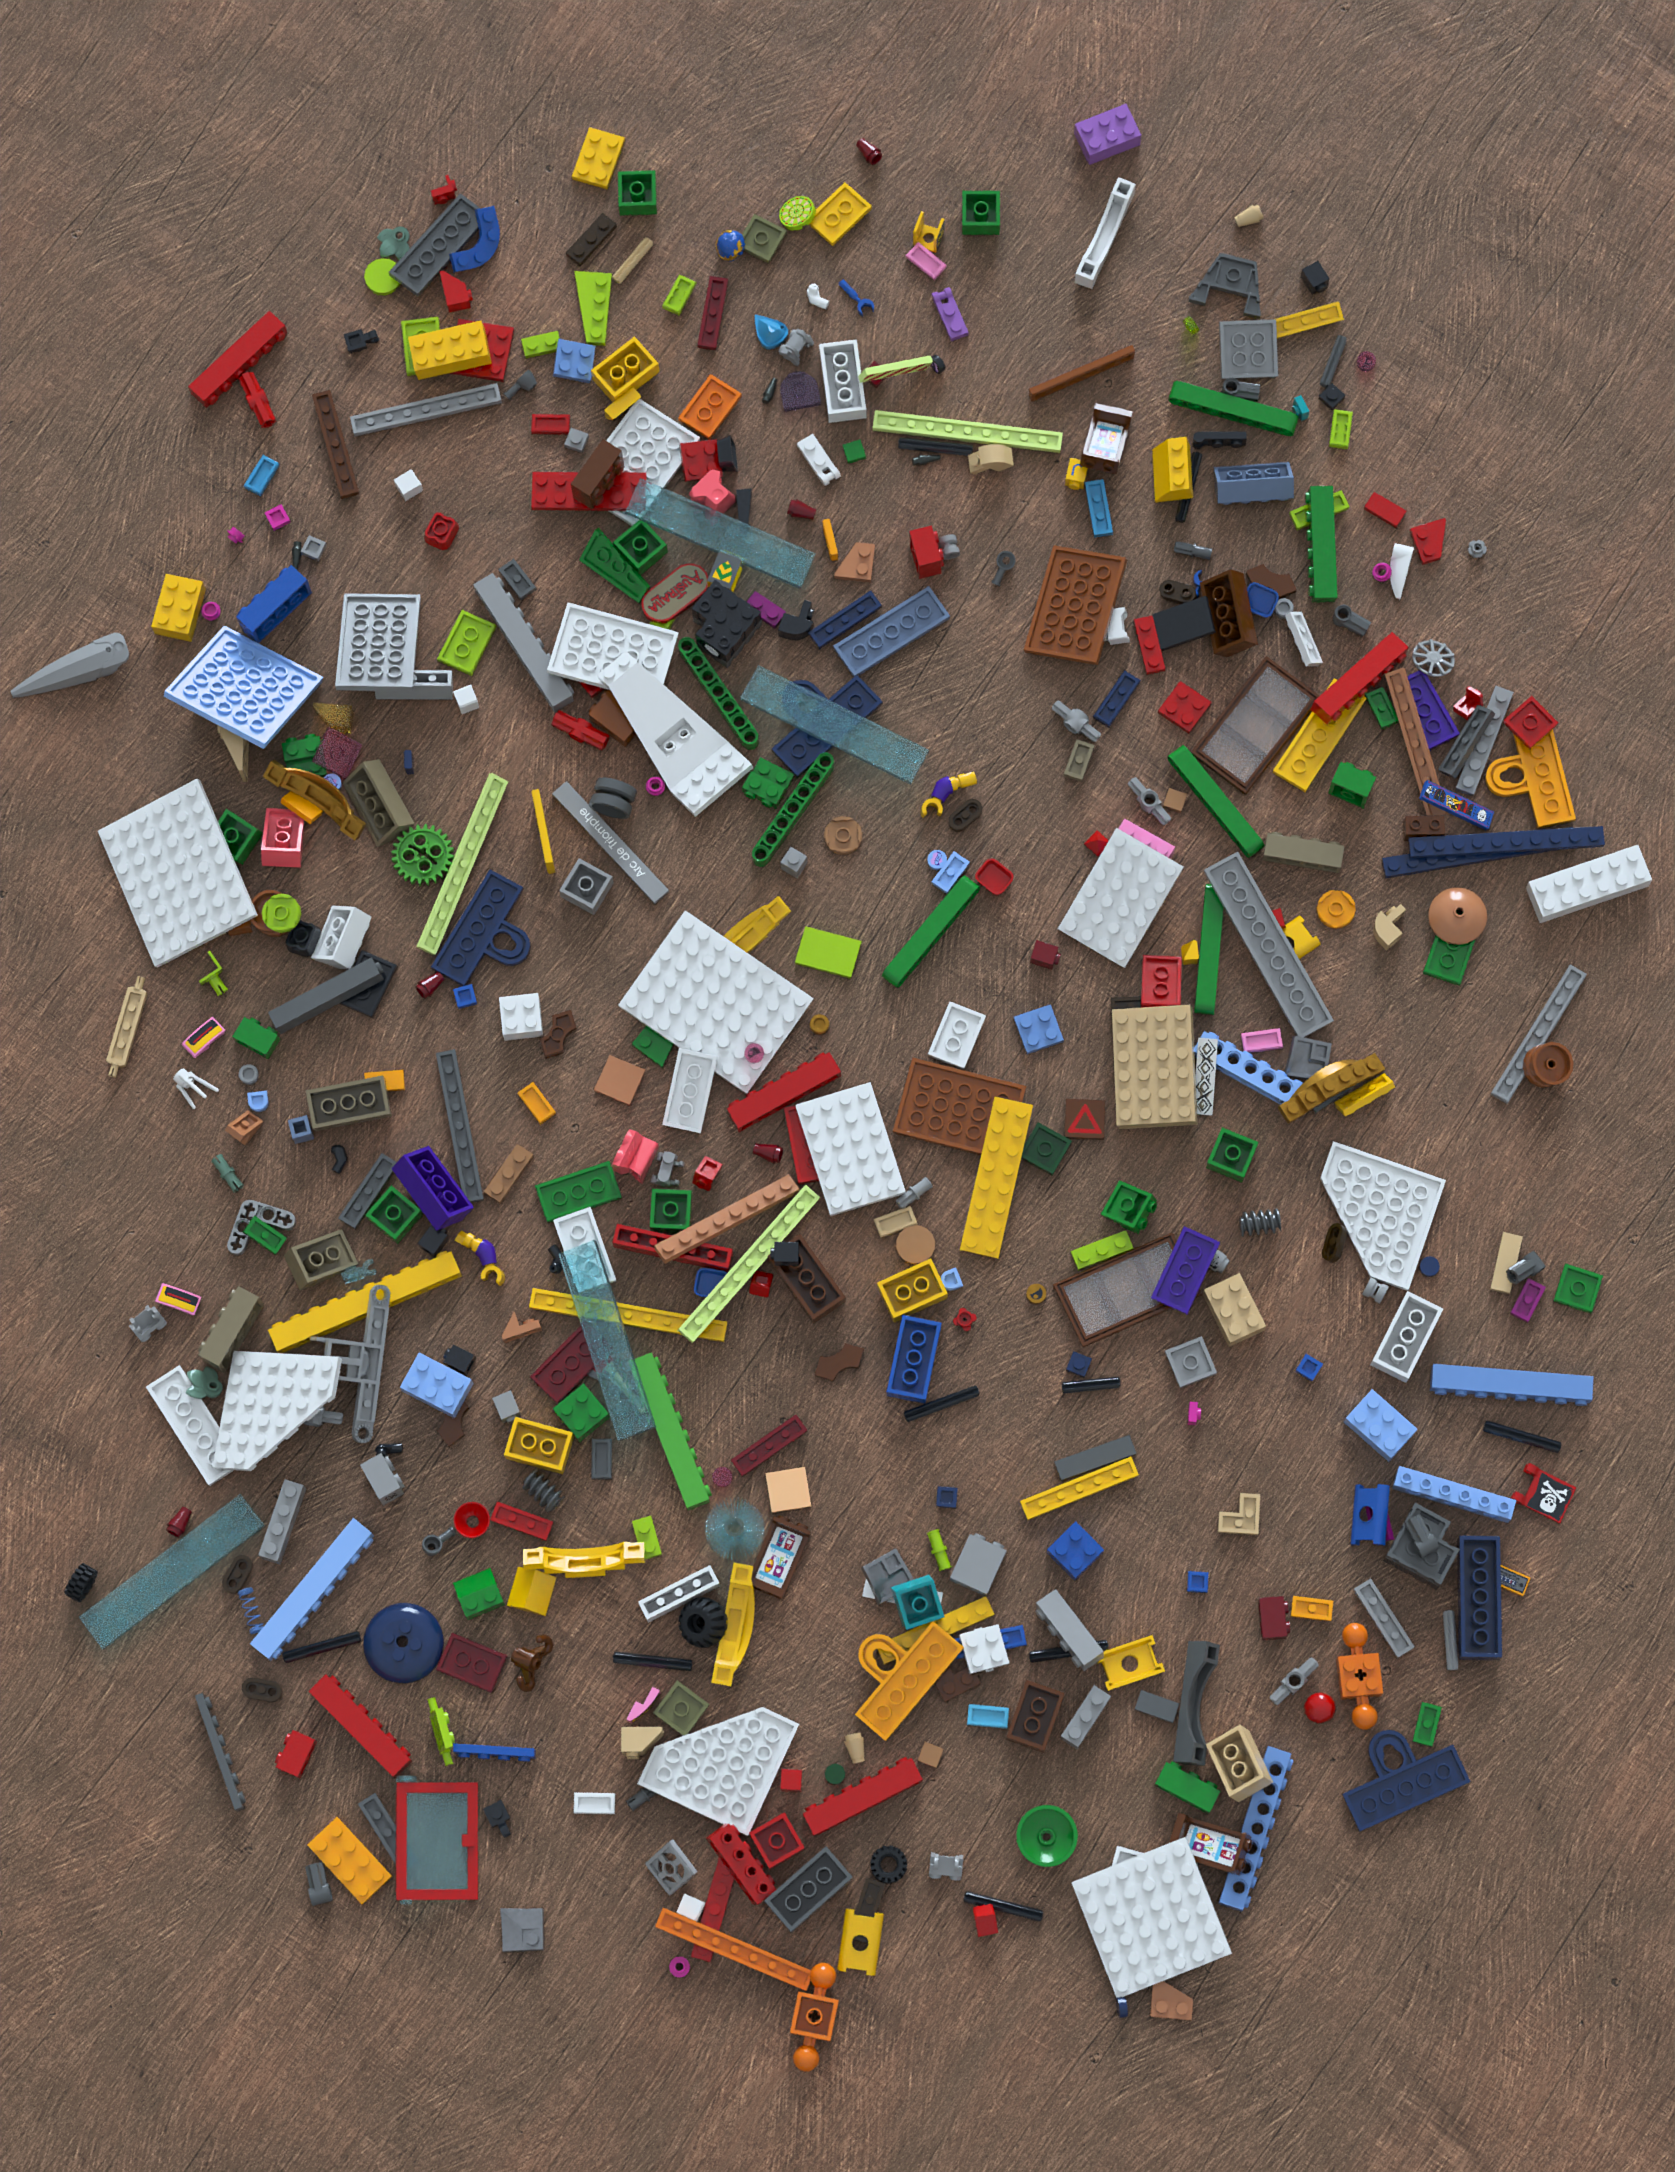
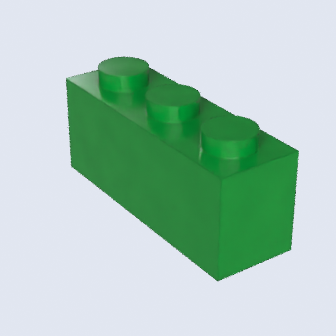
[1154,1761,1221,1814]

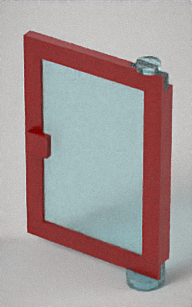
[395,1776,478,1905]

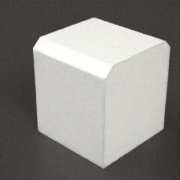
[394,470,423,501]
[453,685,479,714]
[676,1894,706,1922]

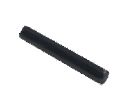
[898,437,973,456]
[1175,452,1202,523]
[904,1385,980,1422]
[1483,1421,1562,1453]
[282,1631,361,1663]
[1029,1640,1109,1663]
[613,1652,693,1671]
[963,1891,1043,1921]

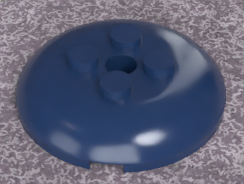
[363,1603,444,1684]

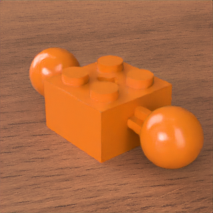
[1336,1623,1383,1730]
[790,1963,839,2072]

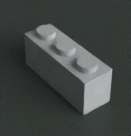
[1060,1685,1111,1749]

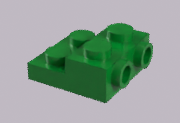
[282,734,327,777]
[742,757,795,809]
[1101,1180,1157,1234]

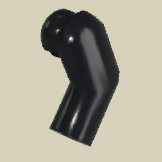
[331,1144,348,1174]
[548,1244,565,1274]
[375,1443,403,1457]

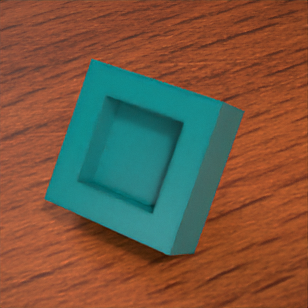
[1292,395,1309,421]

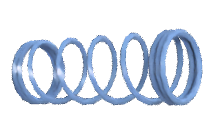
[238,1587,264,1634]

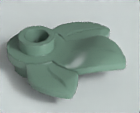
[377,227,410,260]
[186,1367,223,1399]

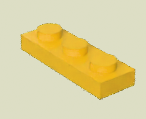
[1334,1073,1395,1116]

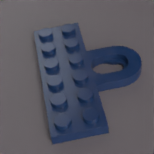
[771,675,883,778]
[431,869,531,986]
[1342,1730,1471,1832]

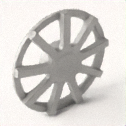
[1412,639,1455,677]

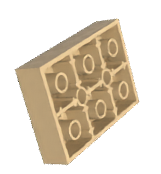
[1112,1005,1198,1129]

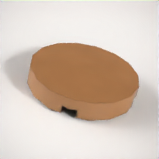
[824,816,863,855]
[896,1225,935,1265]

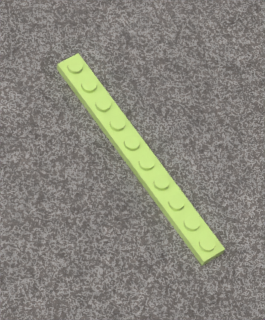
[873,410,1063,453]
[417,773,508,955]
[677,1185,820,1343]

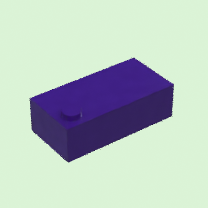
[391,1146,474,1231]

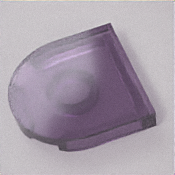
[780,371,821,412]

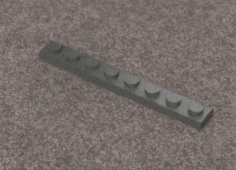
[436,1049,484,1203]

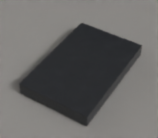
[1152,596,1216,651]
[339,950,397,1018]

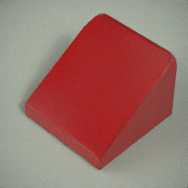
[749,1271,774,1298]

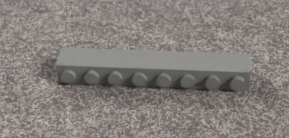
[473,573,574,713]

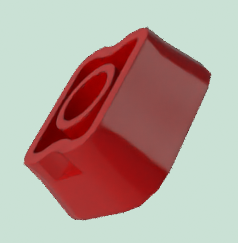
[424,512,459,550]
[975,858,1014,896]

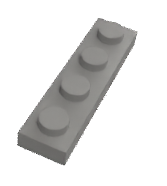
[1353,1578,1414,1658]

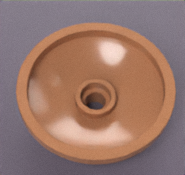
[1428,888,1487,945]

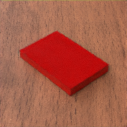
[1141,955,1182,1008]

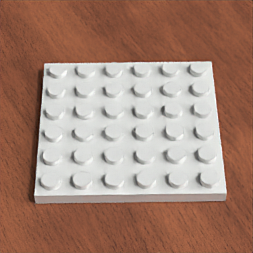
[1071,1837,1232,1998]

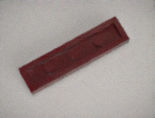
[697,276,729,350]
[731,1414,808,1477]

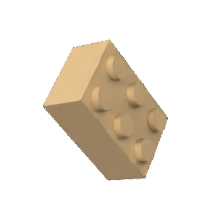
[1203,1273,1266,1347]
[1206,1725,1273,1802]

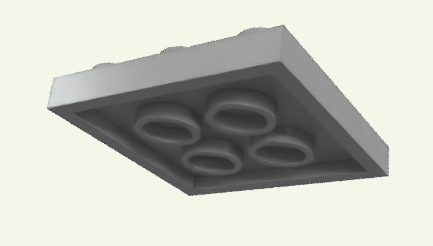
[1219,319,1278,379]

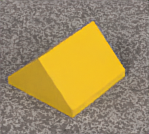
[507,1567,557,1617]

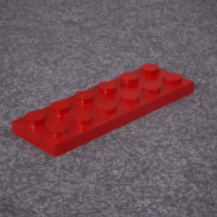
[531,472,647,511]

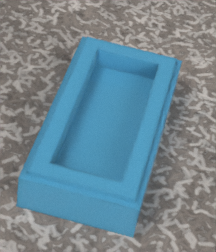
[244,455,280,497]

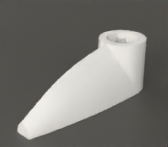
[1390,543,1414,600]

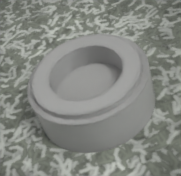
[1274,598,1294,619]
[239,1064,259,1085]

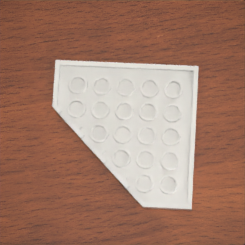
[1320,1141,1446,1291]
[213,1351,342,1471]
[637,1707,799,1836]

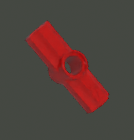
[239,372,276,428]
[551,710,610,751]

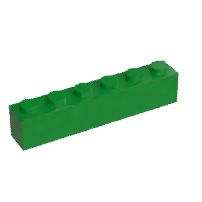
[1305,486,1338,602]

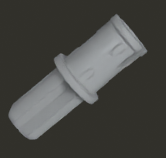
[896,1177,933,1209]

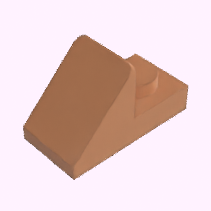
[225,1110,264,1145]
[502,1312,542,1343]

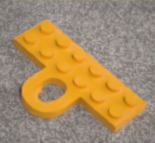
[1485,711,1576,829]
[855,1621,964,1741]

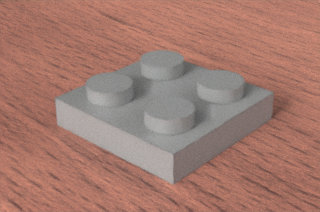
[1165,1336,1217,1388]

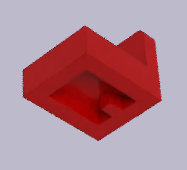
[692,1156,723,1191]

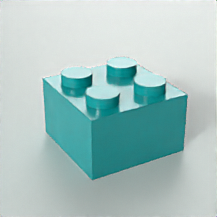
[891,1575,944,1630]

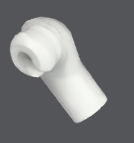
[807,284,829,310]

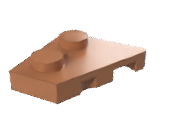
[834,542,875,583]
[1150,1981,1193,2021]

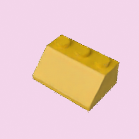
[1152,437,1193,503]

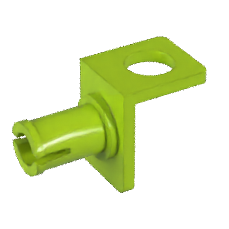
[199,951,228,996]

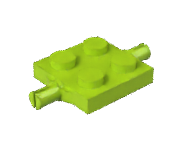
[427,1697,455,1766]

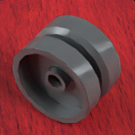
[589,777,637,819]

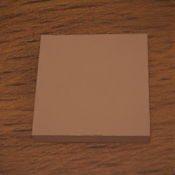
[594,1055,646,1106]

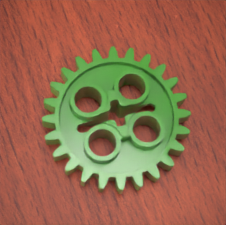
[391,824,454,886]

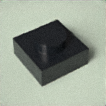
[1318,383,1346,410]

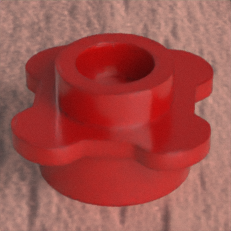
[953,1308,977,1331]

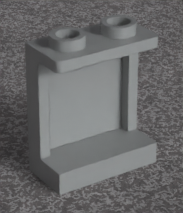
[950,1533,1007,1597]

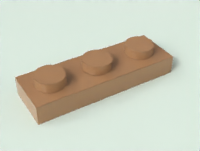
[484,1144,534,1204]

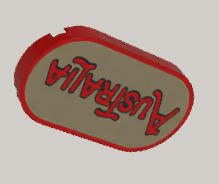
[642,564,708,624]

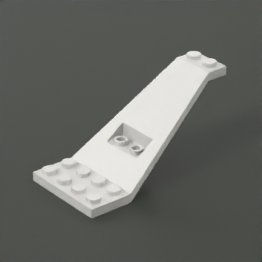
[597,651,753,817]

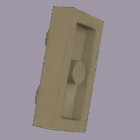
[1064,739,1095,782]

